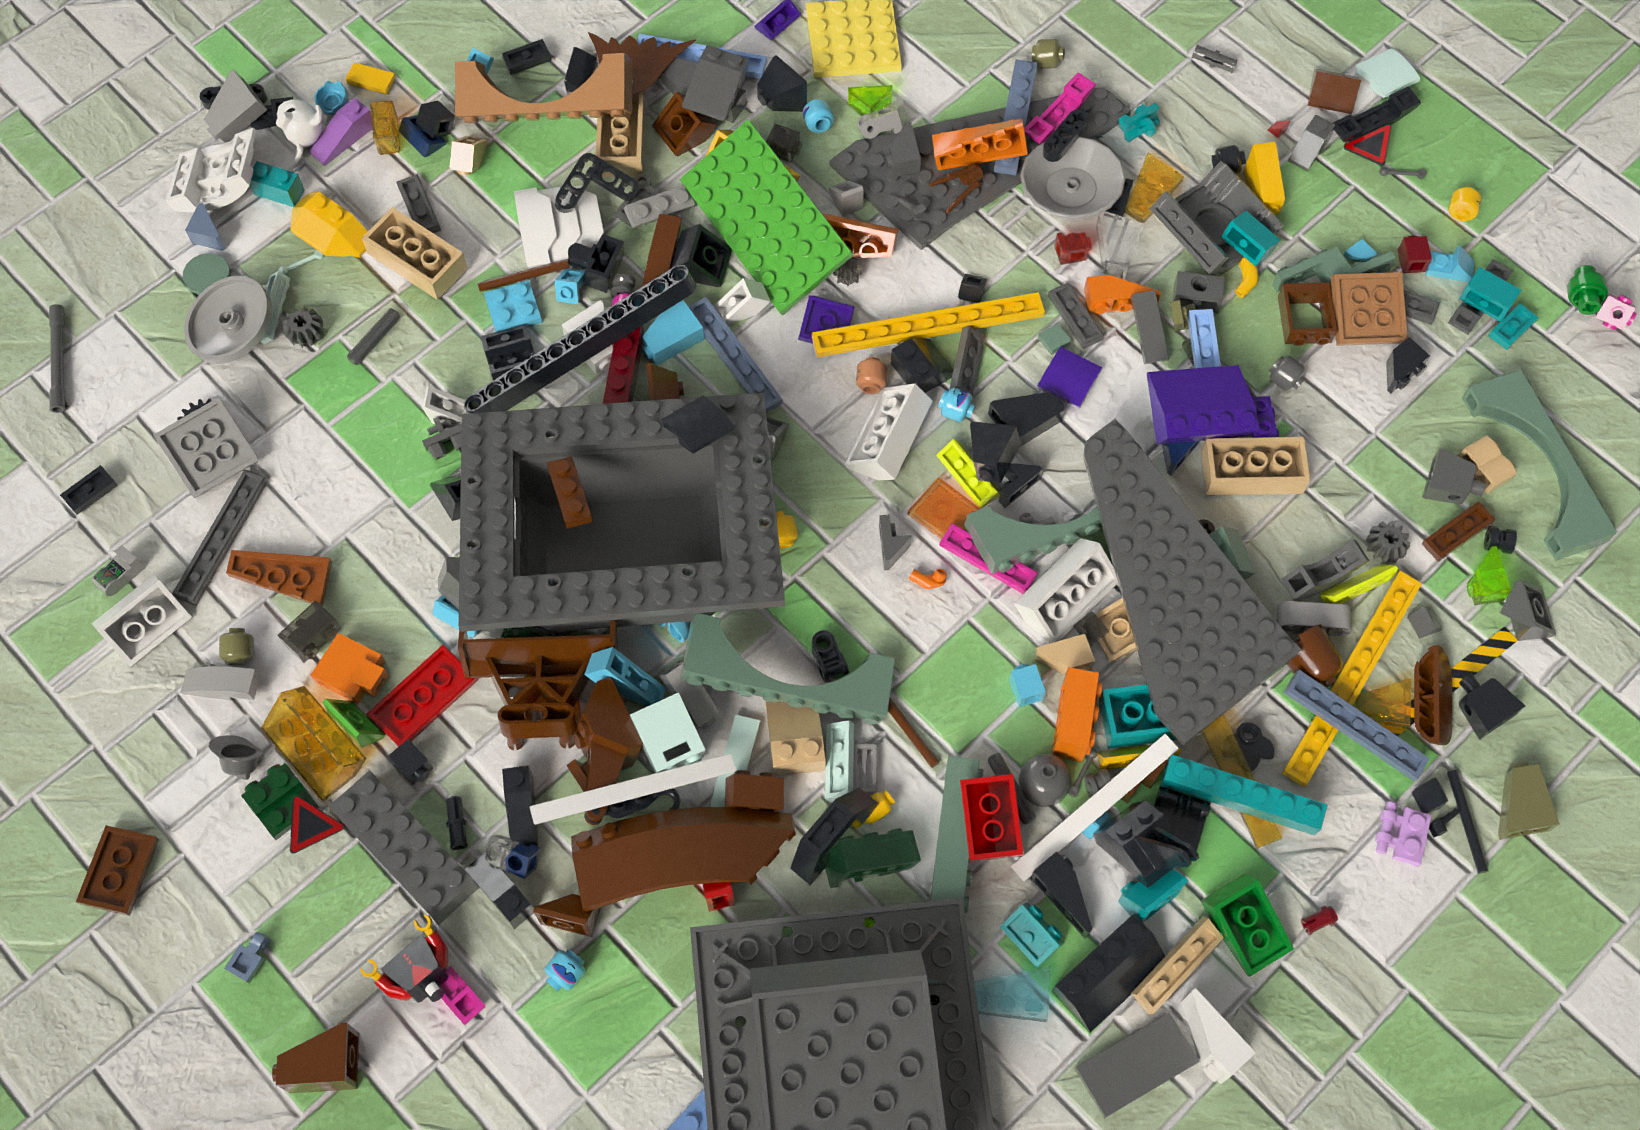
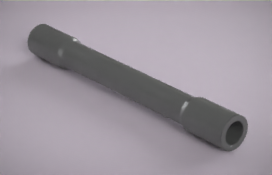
[49,304,65,413]

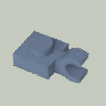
[224,931,271,983]

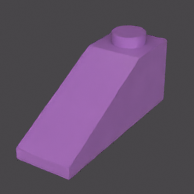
[309,97,376,166]

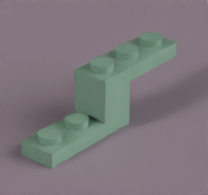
[1272,247,1396,295]

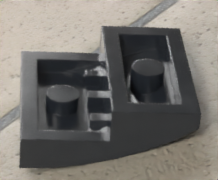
[480,324,535,380]
[662,395,735,454]

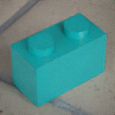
[250,161,305,207]
[1221,211,1281,266]
[1459,267,1522,322]

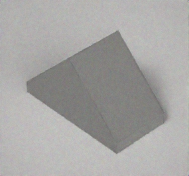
[828,181,864,216]

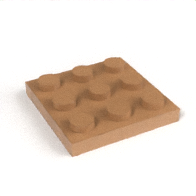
[1331,272,1408,346]

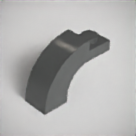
[1281,539,1370,600]

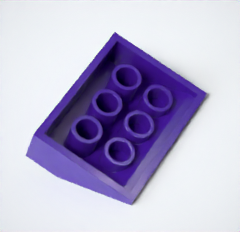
[1146,365,1259,445]

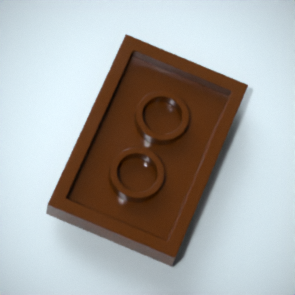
[76,825,159,916]

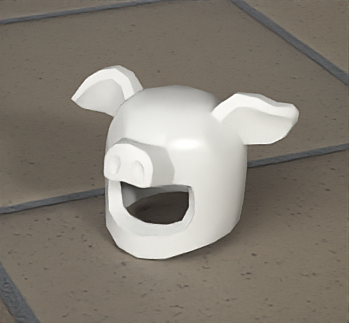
[276,100,323,164]

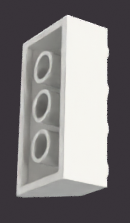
[844,384,933,481]
[1014,538,1118,643]

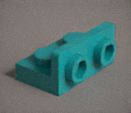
[1000,903,1065,968]

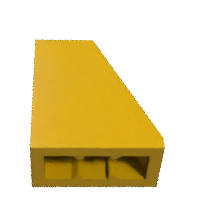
[1243,141,1285,215]

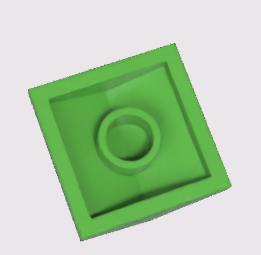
[322,699,386,748]

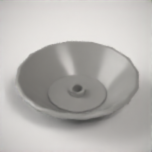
[1020,136,1126,220]

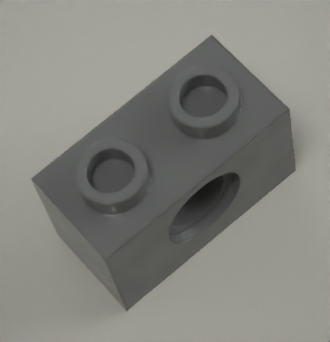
[1172,271,1225,313]

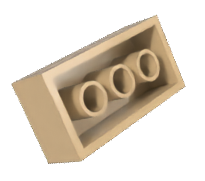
[595,91,646,177]
[362,207,468,300]
[1201,437,1310,496]

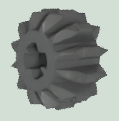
[282,306,324,348]
[1366,521,1411,564]

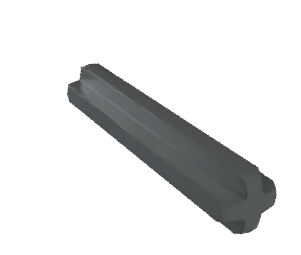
[347,308,400,365]
[988,753,1036,825]

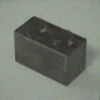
[277,600,342,663]

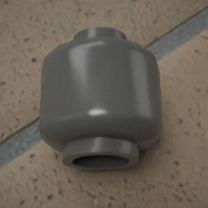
[1269,356,1305,391]

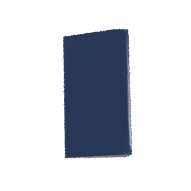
[399,115,447,157]

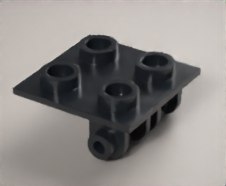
[1154,786,1211,851]

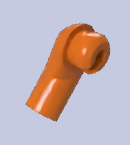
[909,569,947,590]

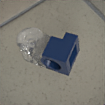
[485,835,541,879]

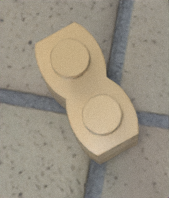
[1458,435,1517,494]

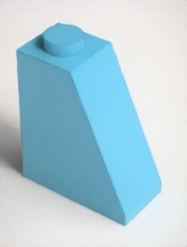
[641,300,704,365]

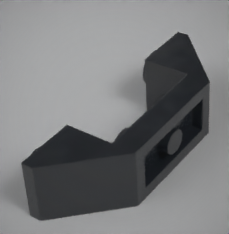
[790,788,879,886]

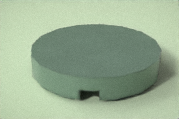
[183,253,231,296]

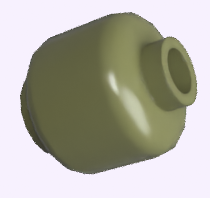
[1032,39,1065,68]
[219,628,254,665]

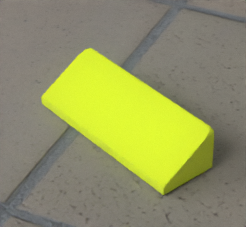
[936,439,1000,509]
[1320,564,1398,604]

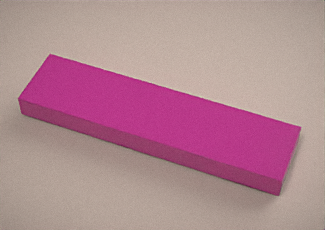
[939,523,1038,594]

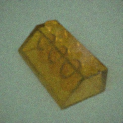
[261,686,367,801]

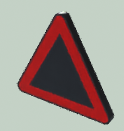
[1344,124,1392,166]
[290,796,344,854]

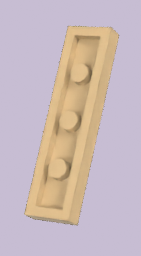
[1131,917,1224,1015]

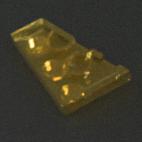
[1124,152,1184,225]

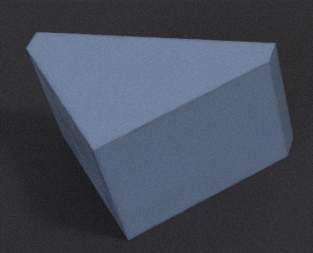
[185,202,226,251]

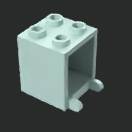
[630,692,705,774]

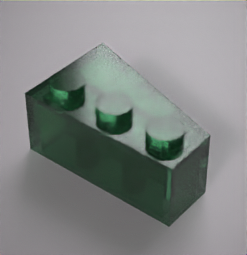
[823,828,921,889]

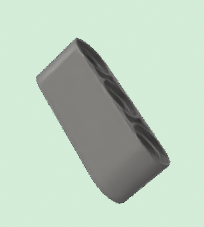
[1277,601,1352,636]

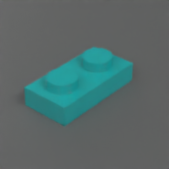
[1488,303,1539,350]

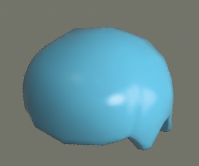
[315,81,349,115]

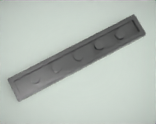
[172,469,268,606]

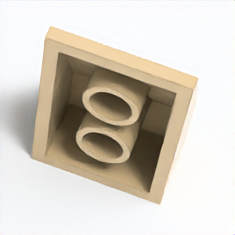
[765,701,826,776]

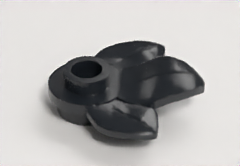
[1221,722,1275,773]

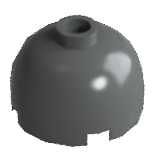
[1018,753,1071,807]

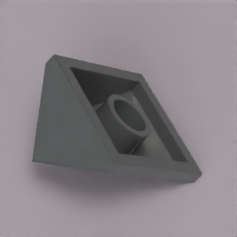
[1500,579,1556,641]

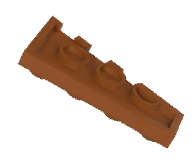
[226,550,332,607]

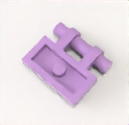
[1375,802,1432,867]

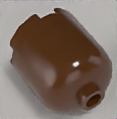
[1287,624,1343,687]

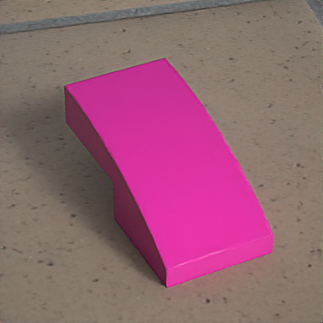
[441,966,486,1025]

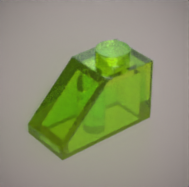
[1467,546,1511,606]

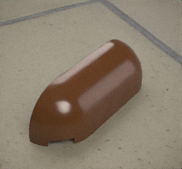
[1414,645,1452,745]

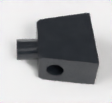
[1458,674,1525,740]

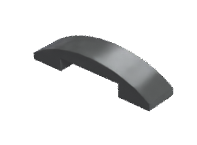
[1448,259,1513,335]

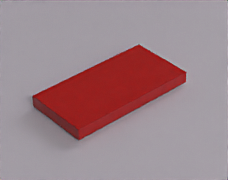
[366,645,479,747]

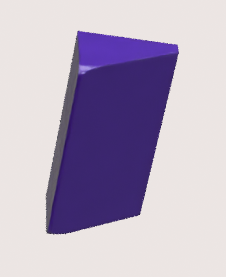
[754,0,802,41]

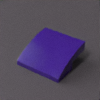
[1037,347,1103,408]

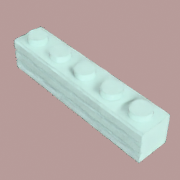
[260,271,290,344]

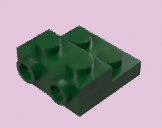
[241,763,320,840]

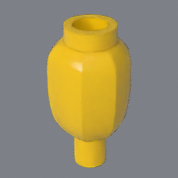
[852,790,895,829]

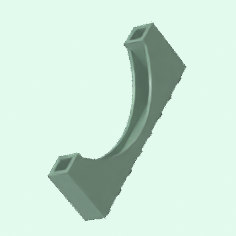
[1462,369,1617,561]
[964,443,1142,574]
[680,613,895,724]

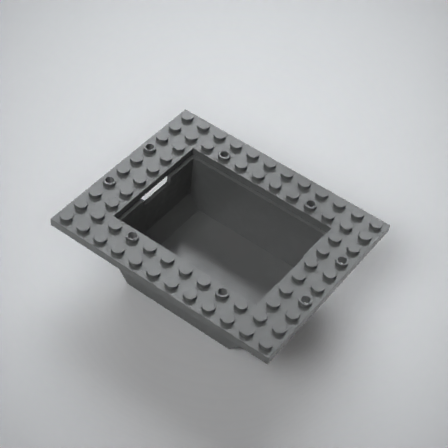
[458,392,785,632]
[690,898,994,1130]

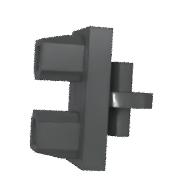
[422,417,462,460]

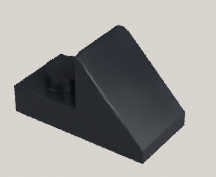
[998,463,1043,508]

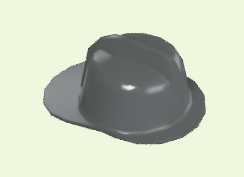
[209,735,263,780]

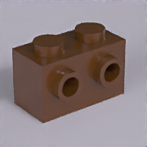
[725,770,784,812]

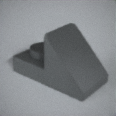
[879,515,912,570]

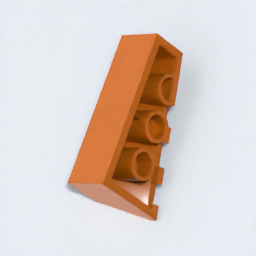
[932,119,1028,171]
[822,213,899,258]

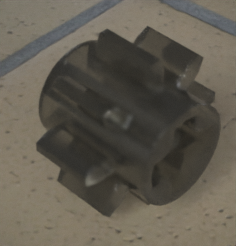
[833,258,862,286]

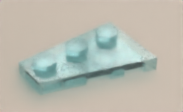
[974,966,1051,1022]

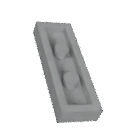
[623,185,695,229]

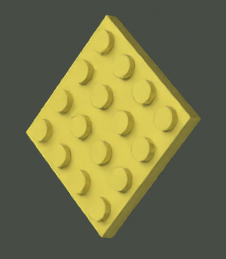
[806,0,901,78]

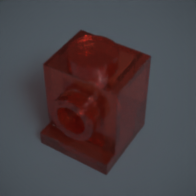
[1054,232,1092,265]

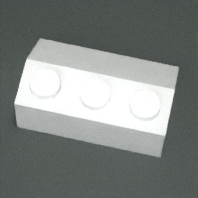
[91,575,192,667]

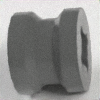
[610,274,636,299]
[1084,769,1111,798]

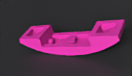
[1024,72,1096,144]

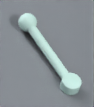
[279,250,324,275]

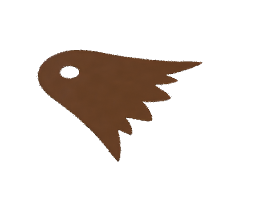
[588,32,696,95]

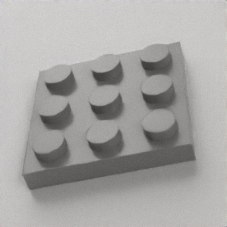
[153,397,260,498]

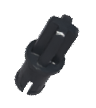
[446,796,468,850]

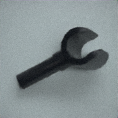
[1429,808,1459,838]

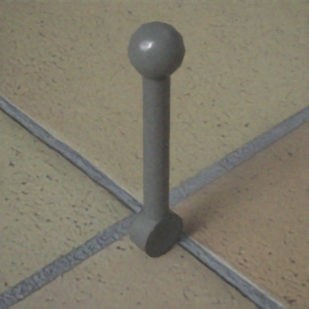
[1379,167,1427,179]
[1068,749,1098,797]

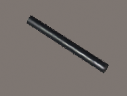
[1447,770,1488,874]

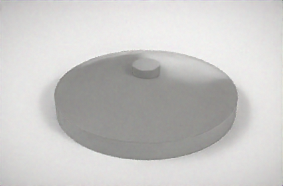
[184,276,272,364]

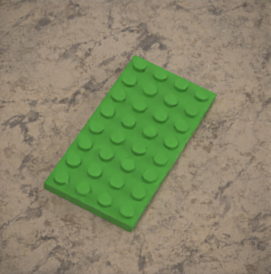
[679,119,854,315]

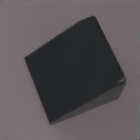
[958,274,987,303]
[1412,777,1448,814]

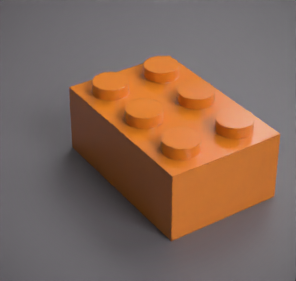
[1052,667,1102,762]

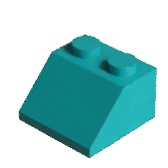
[1118,869,1189,923]

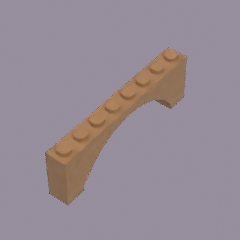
[455,53,632,124]

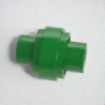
[1567,265,1608,315]

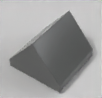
[1407,606,1443,639]

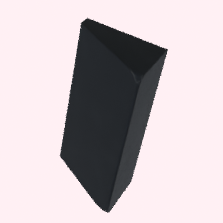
[564,47,597,92]

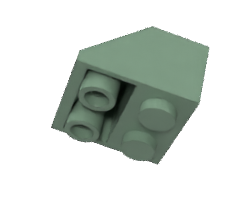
[1209,526,1256,580]

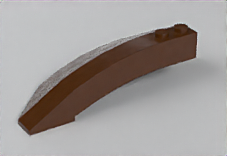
[571,807,796,912]

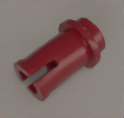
[1301,906,1338,935]

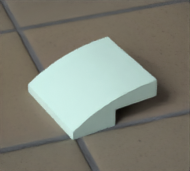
[1356,48,1420,98]

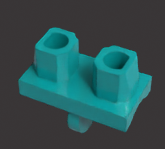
[1119,103,1160,142]

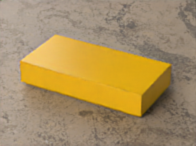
[345,62,396,95]

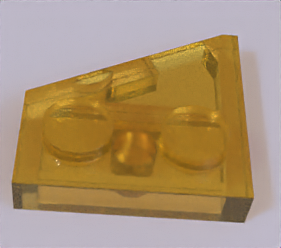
[1356,679,1411,729]

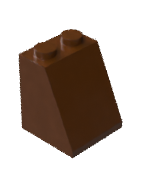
[272,1023,360,1093]

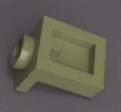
[1170,300,1195,332]

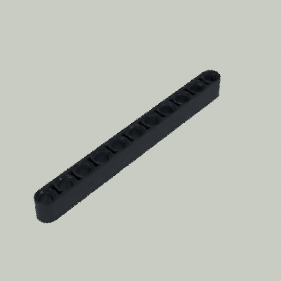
[464,265,696,414]

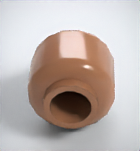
[856,357,887,394]

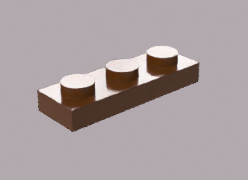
[547,456,592,529]
[1422,501,1496,562]

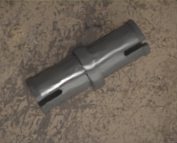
[1191,44,1238,73]

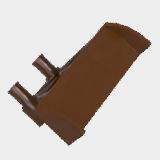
[458,620,618,750]

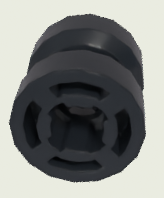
[1484,526,1517,554]

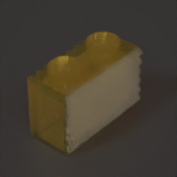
[370,100,400,155]

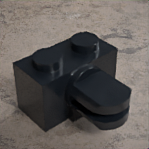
[568,234,624,293]

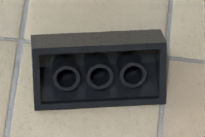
[1052,914,1165,1033]

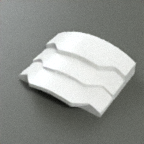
[166,128,256,212]
[514,185,604,269]

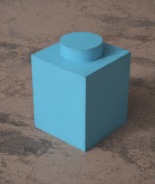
[1009,664,1046,707]

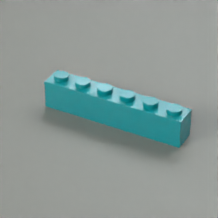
[1160,754,1328,836]

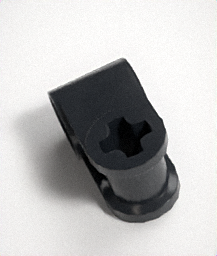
[812,630,849,683]

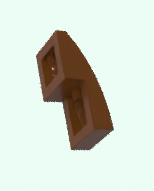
[1121,760,1168,804]

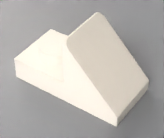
[422,386,468,425]

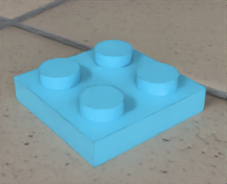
[484,280,542,332]

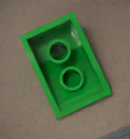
[1201,874,1294,977]

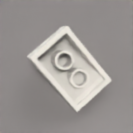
[1182,988,1256,1084]

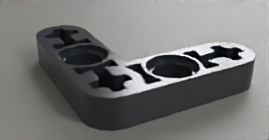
[554,153,639,213]

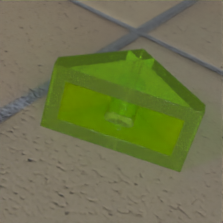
[847,85,892,115]

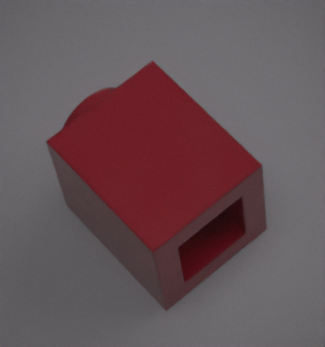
[1397,235,1432,273]

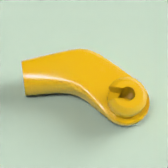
[1234,257,1258,298]

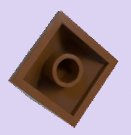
[1307,69,1361,114]

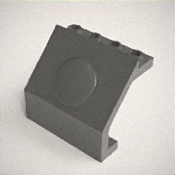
[1149,161,1284,275]

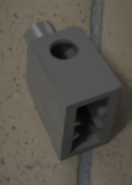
[1422,448,1487,504]

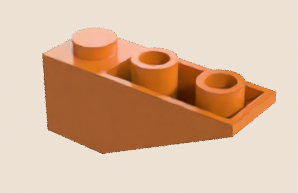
[1084,275,1161,314]

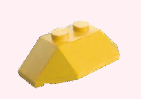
[291,191,368,257]

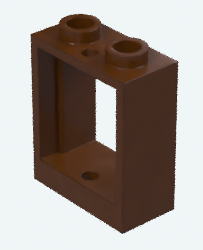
[1278,283,1337,346]

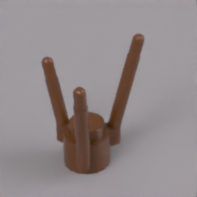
[929,163,983,214]

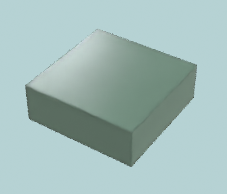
[1038,323,1071,355]

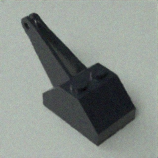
[1093,800,1199,888]

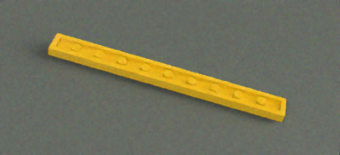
[811,292,1045,358]
[1281,571,1422,787]

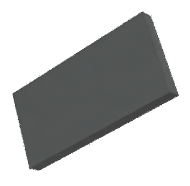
[1075,1013,1200,1119]

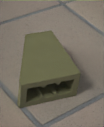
[1498,762,1559,840]

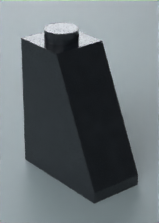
[988,392,1065,448]
[970,422,1021,483]

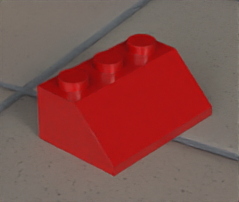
[960,774,1023,861]

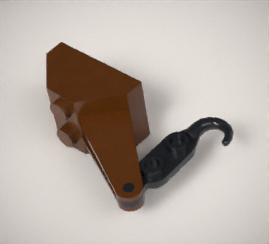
[574,677,681,825]

